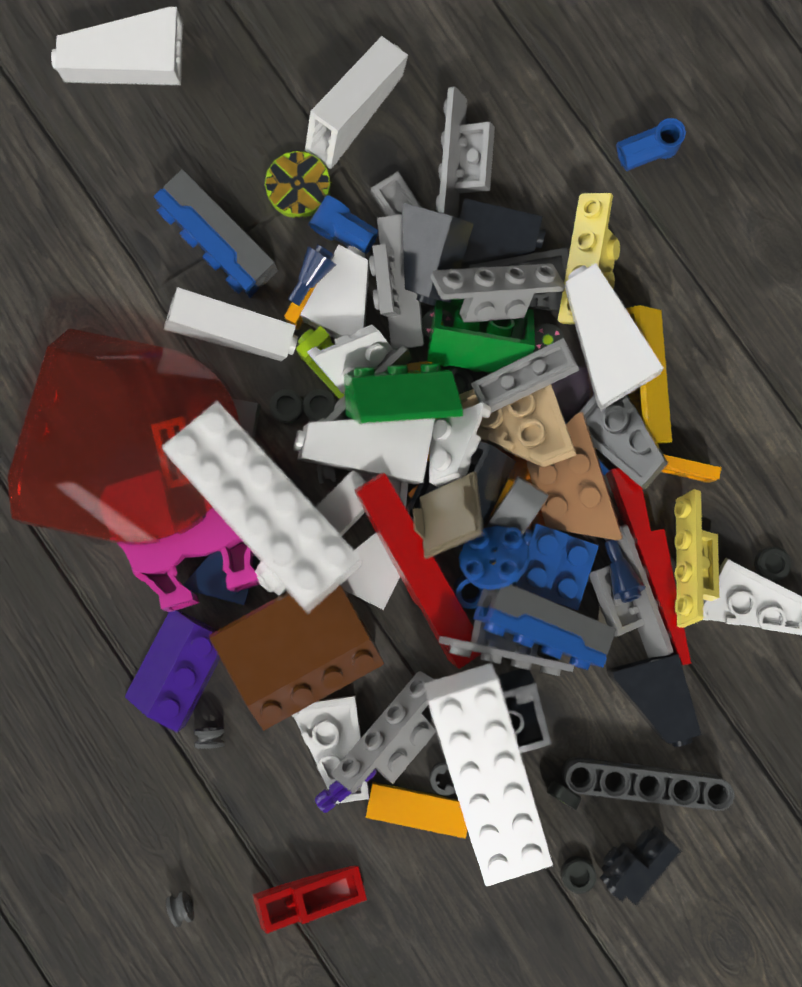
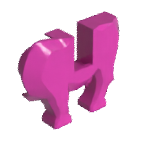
[100,470,261,612]

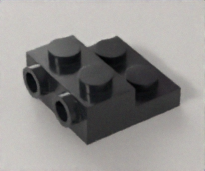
[600,826,682,906]

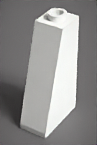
[51,7,183,85]
[305,36,408,169]
[565,263,663,410]
[163,287,298,361]
[294,419,435,484]
[255,470,366,596]

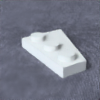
[703,558,802,635]
[292,695,369,804]

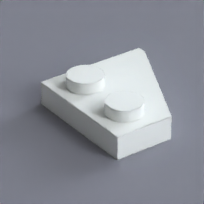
[307,325,393,395]
[429,402,491,487]

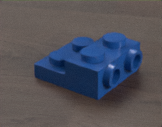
[513,524,599,610]

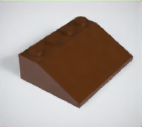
[209,584,384,731]

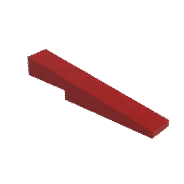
[606,468,691,665]
[354,472,481,669]

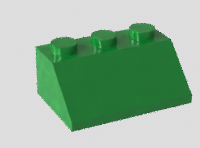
[427,298,535,373]
[344,363,463,424]

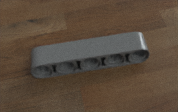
[561,757,735,811]

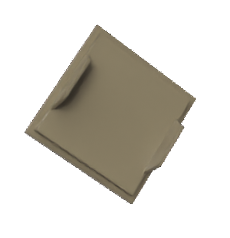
[413,472,483,559]

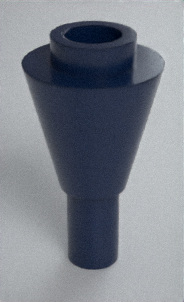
[288,244,337,306]
[604,540,646,603]

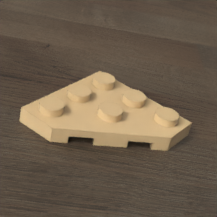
[459,384,576,467]

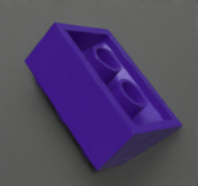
[125,610,221,732]

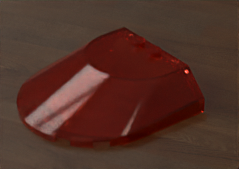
[7,328,242,545]

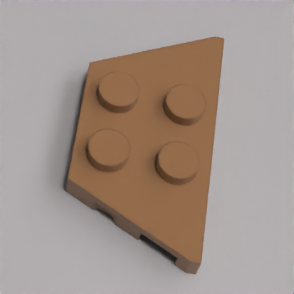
[526,412,623,540]

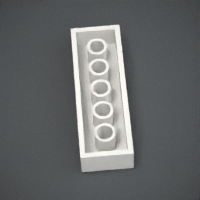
[162,401,361,613]
[424,663,553,886]

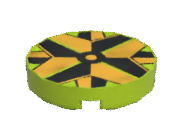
[265,151,331,218]

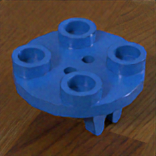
[460,526,530,590]

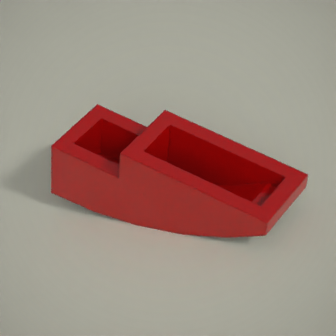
[252,865,367,934]

